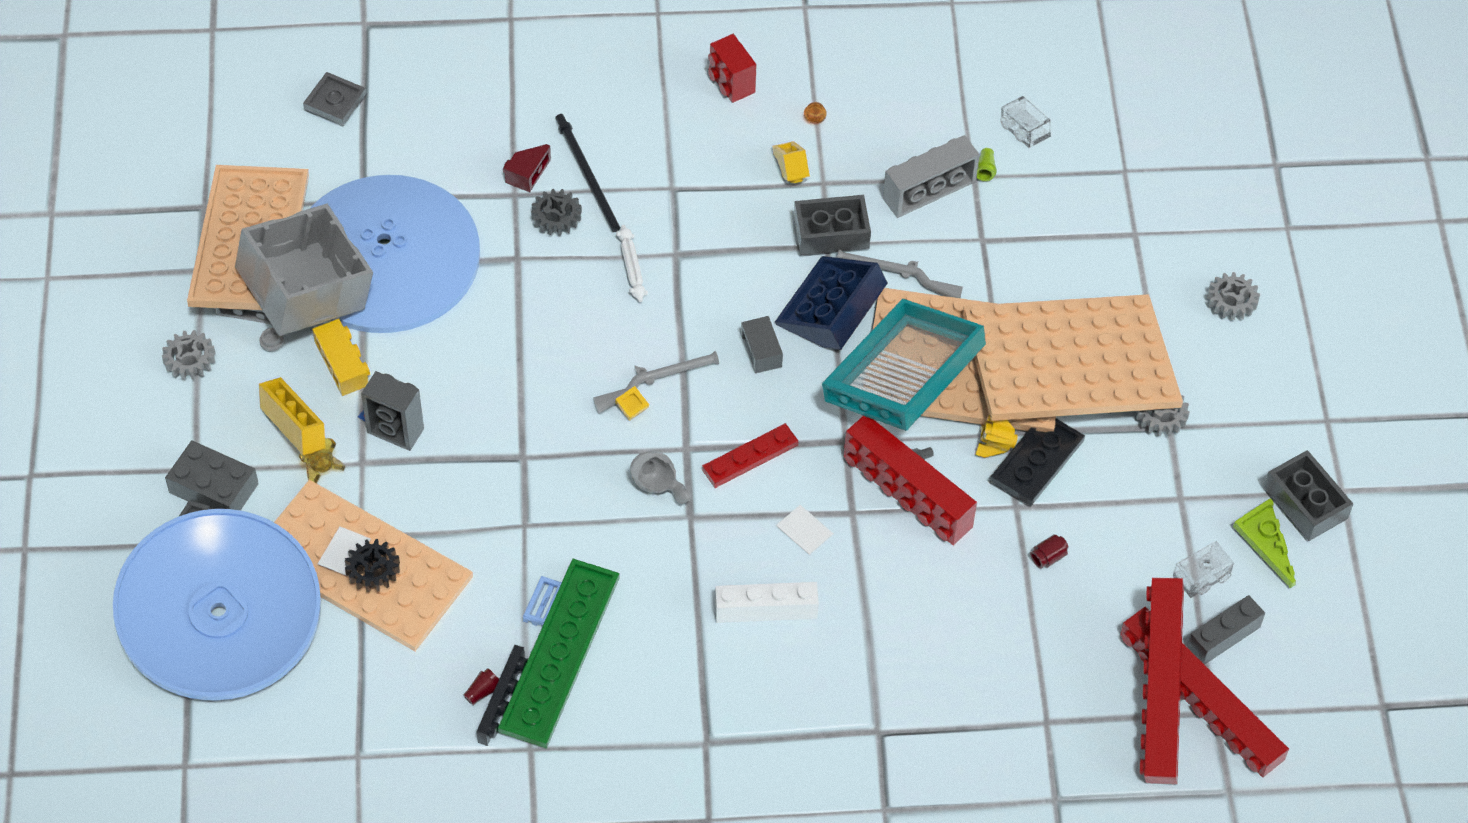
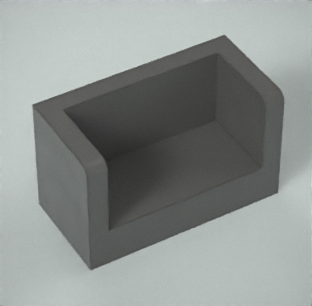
[741,316,783,373]

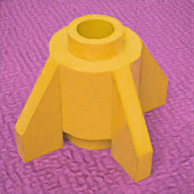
[975,414,1018,458]

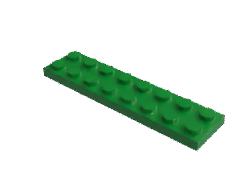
[498,558,620,749]

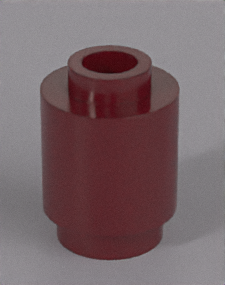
[1030,534,1069,569]

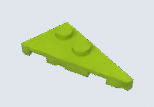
[1233,498,1296,588]

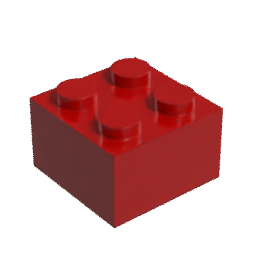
[708,33,757,103]

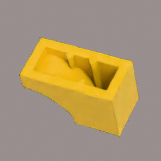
[772,141,810,183]

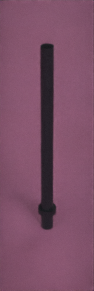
[555,114,621,232]

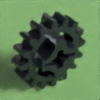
[345,539,400,592]

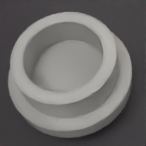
[259,328,284,351]

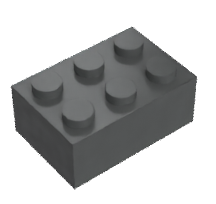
[794,195,871,255]
[361,371,424,451]
[165,440,259,511]
[1264,450,1353,541]

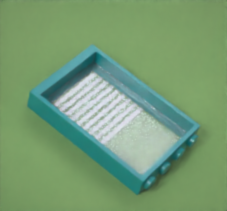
[822,298,986,431]

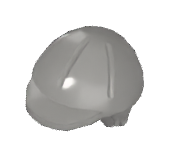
[630,451,692,504]

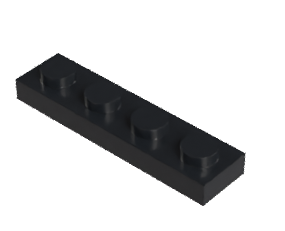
[476,645,528,746]

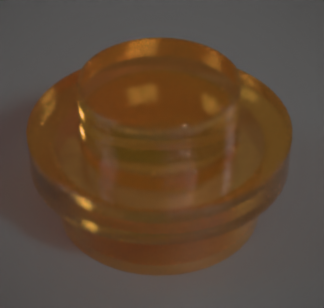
[804,102,827,124]

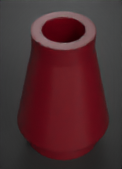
[463,668,499,706]

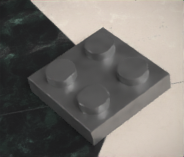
[303,72,367,125]

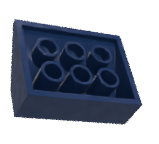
[775,256,888,350]

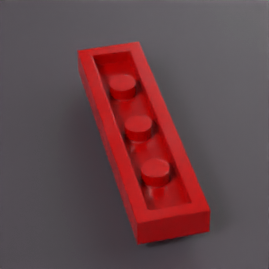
[702,423,798,488]

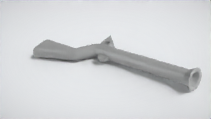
[837,249,963,298]
[593,351,719,414]

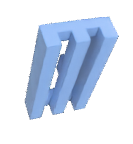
[523,576,562,626]

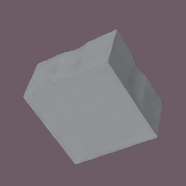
[235,203,373,336]

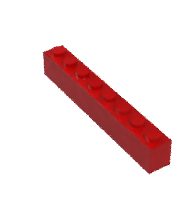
[1140,578,1184,784]
[1120,606,1289,778]

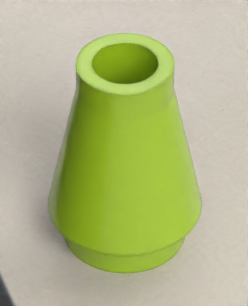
[976,148,997,181]

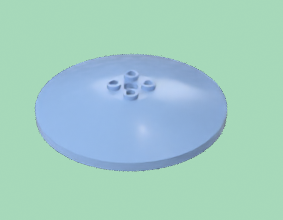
[311,175,480,333]
[113,509,321,700]

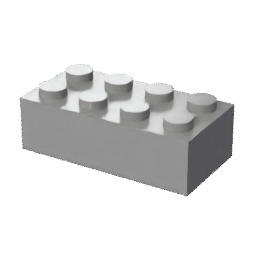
[883,135,980,218]

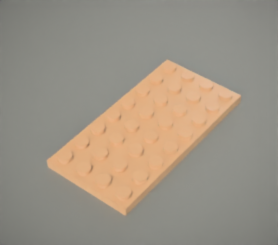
[187,165,309,310]
[274,479,473,652]

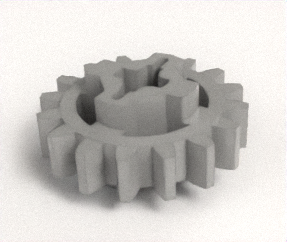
[1207,272,1260,320]
[162,330,216,380]
[1136,395,1190,436]

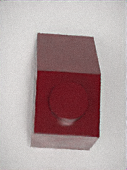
[503,144,551,193]

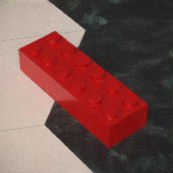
[844,416,977,546]

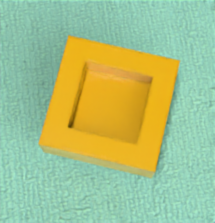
[615,386,649,421]

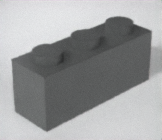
[1187,595,1265,665]

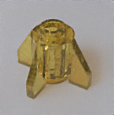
[299,438,345,483]

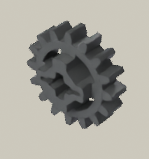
[531,189,582,236]

